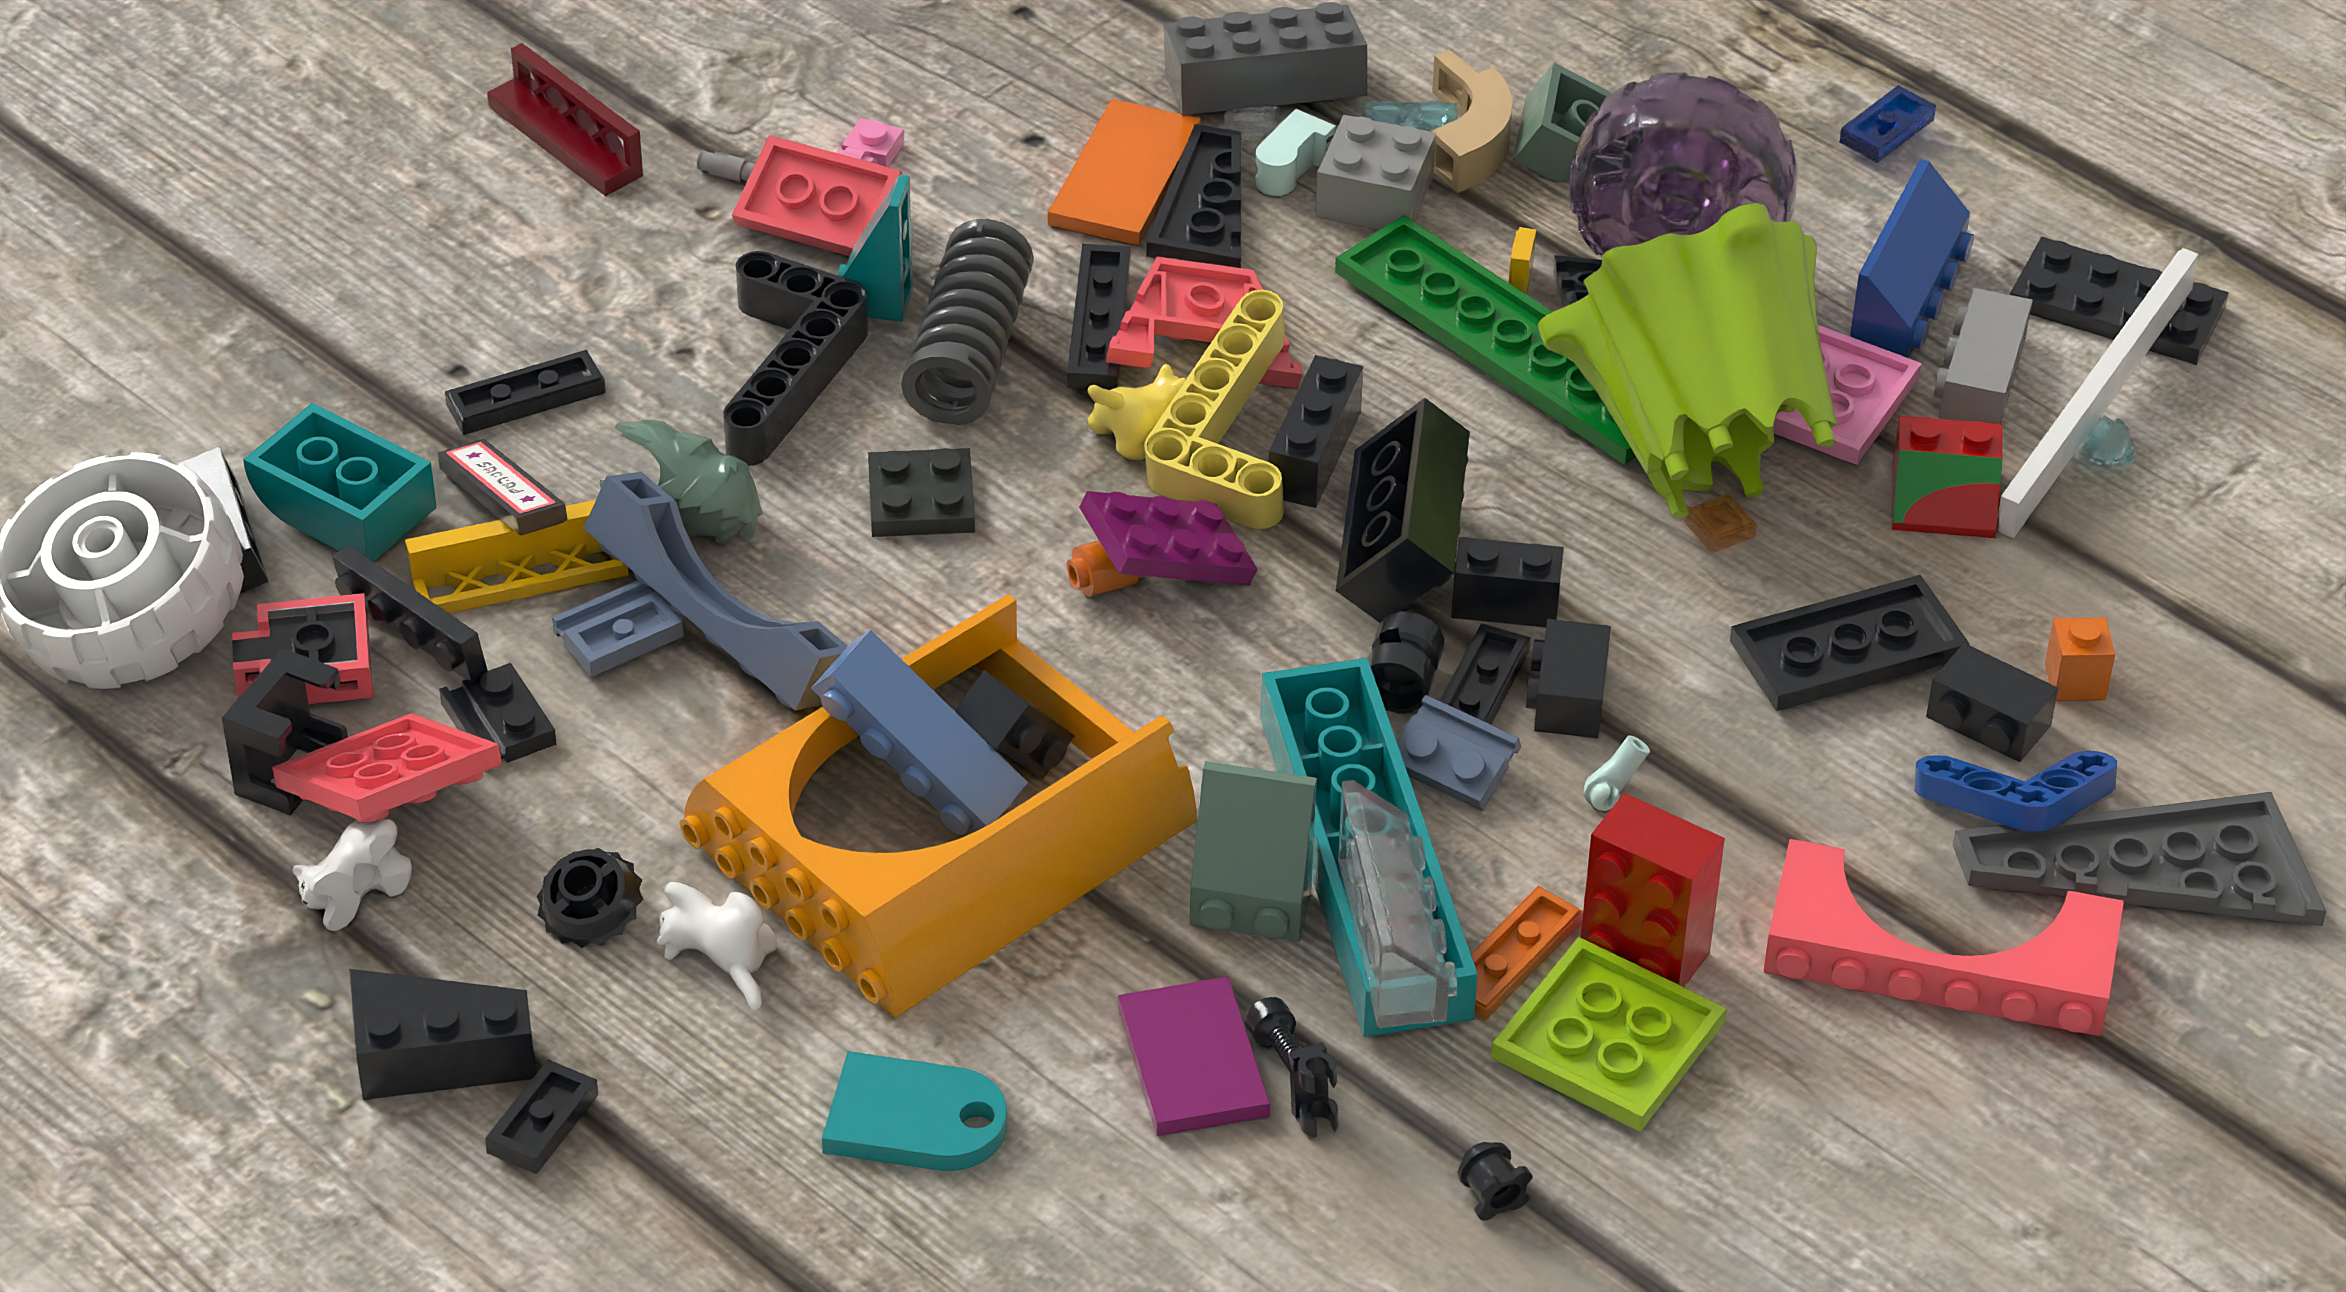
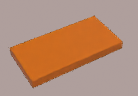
[1048,99,1201,246]

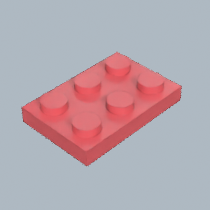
[732,135,902,256]

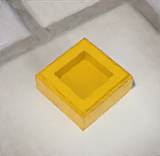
[1508,227,1536,295]

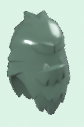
[600,420,763,544]

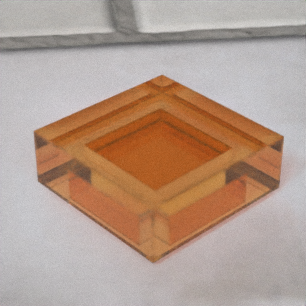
[1684,494,1757,553]

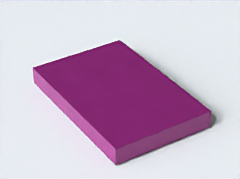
[1118,976,1270,1136]

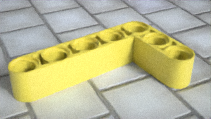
[1144,289,1285,530]

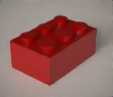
[1580,793,1725,987]

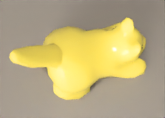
[1087,364,1186,461]

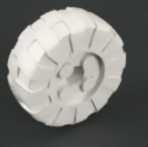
[0,452,244,689]

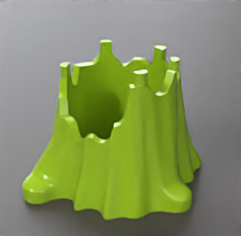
[1538,203,1837,519]

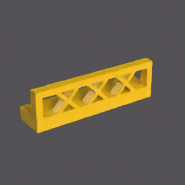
[405,500,628,614]

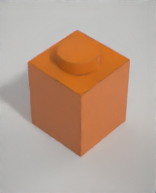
[2045,617,2115,701]

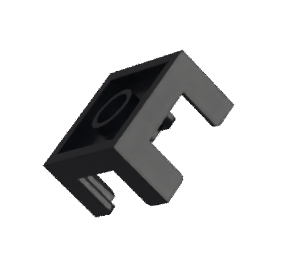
[222,648,348,816]

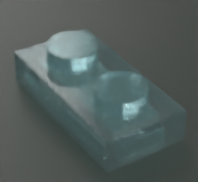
[1362,100,1458,132]

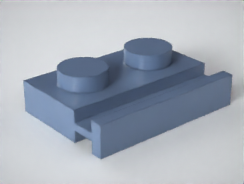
[552,580,684,677]
[1396,695,1521,811]

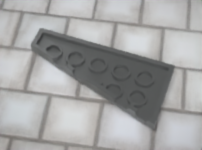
[1952,792,2326,926]

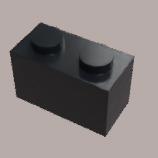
[1451,537,1564,628]
[1526,619,1611,738]
[1926,643,2058,762]
[954,670,1075,779]

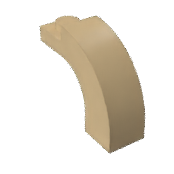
[1431,49,1513,193]

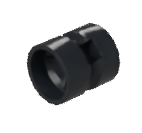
[1368,612,1445,713]

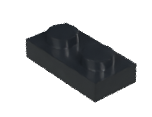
[485,1059,599,1174]

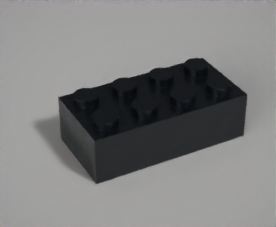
[1336,398,1470,623]

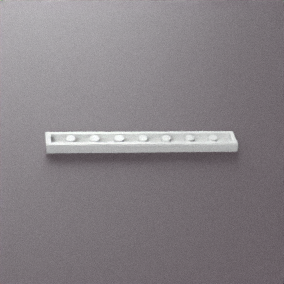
[1997,248,2199,539]

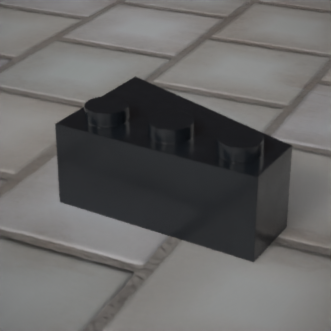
[349,969,536,1100]

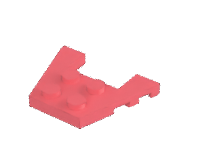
[1106,257,1302,389]

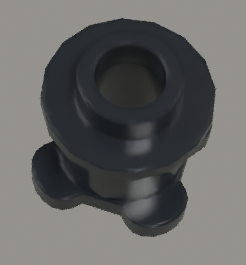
[1457,1142,1533,1221]

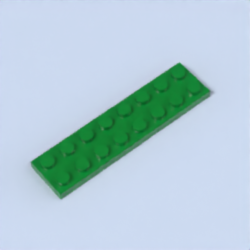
[1335,215,1636,465]

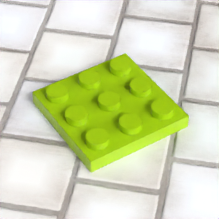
[1491,937,1727,1132]

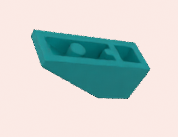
[837,175,913,322]

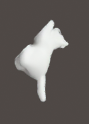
[293,818,412,932]
[657,882,777,1010]

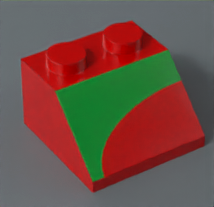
[1892,416,2003,538]

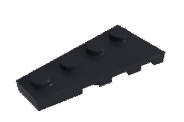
[1146,124,1241,268]

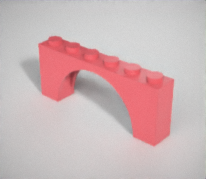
[1763,839,2124,1037]

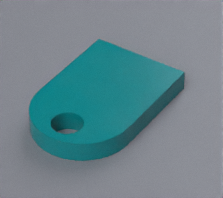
[822,1051,1007,1171]

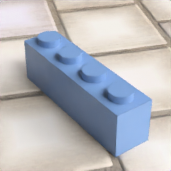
[811,630,1028,836]

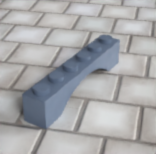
[583,472,847,711]

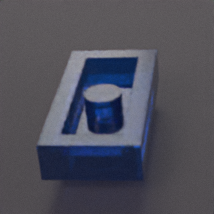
[1839,85,1936,163]

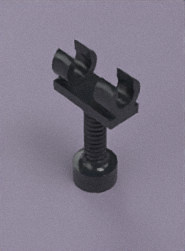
[1245,997,1339,1138]

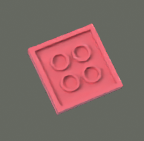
[272,713,502,823]

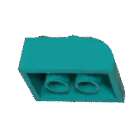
[243,403,437,562]

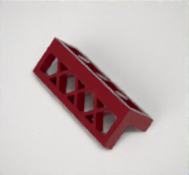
[487,43,643,196]

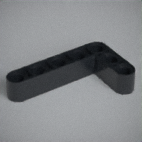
[723,251,868,466]

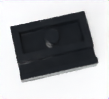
[439,663,557,763]

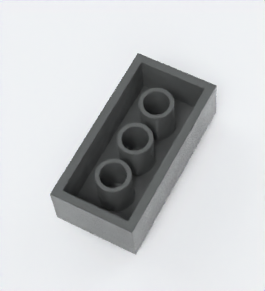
[1164,2,1368,115]

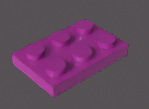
[1079,491,1258,585]

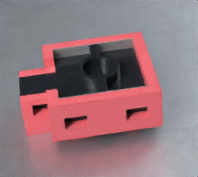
[232,593,373,705]

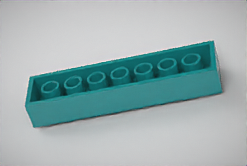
[1260,658,1478,1037]

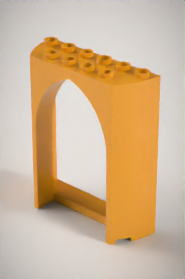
[680,594,1197,1018]

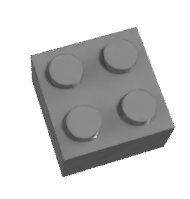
[1315,114,1436,230]

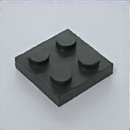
[868,448,975,537]

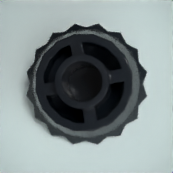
[537,848,644,948]

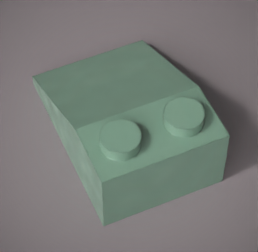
[1513,63,1676,195]
[1190,761,1317,942]

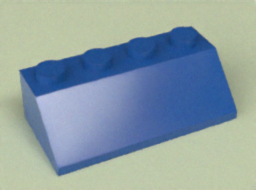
[1850,159,1974,358]

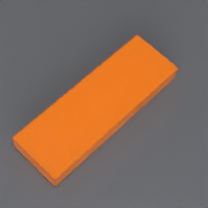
[1471,886,1583,1021]

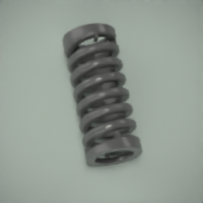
[901,219,1034,425]

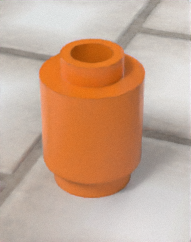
[1067,540,1143,597]

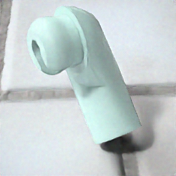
[1584,735,1650,811]

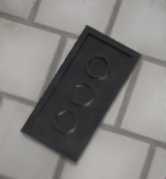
[2010,236,2229,365]
[1730,575,1970,711]

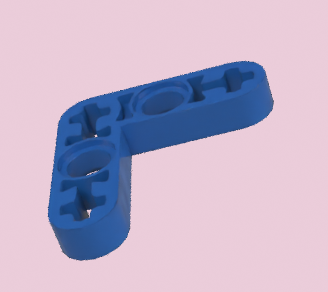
[1914,751,2117,832]

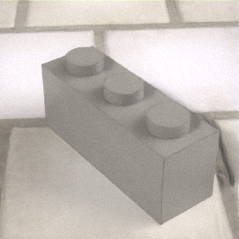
[1934,288,2033,424]

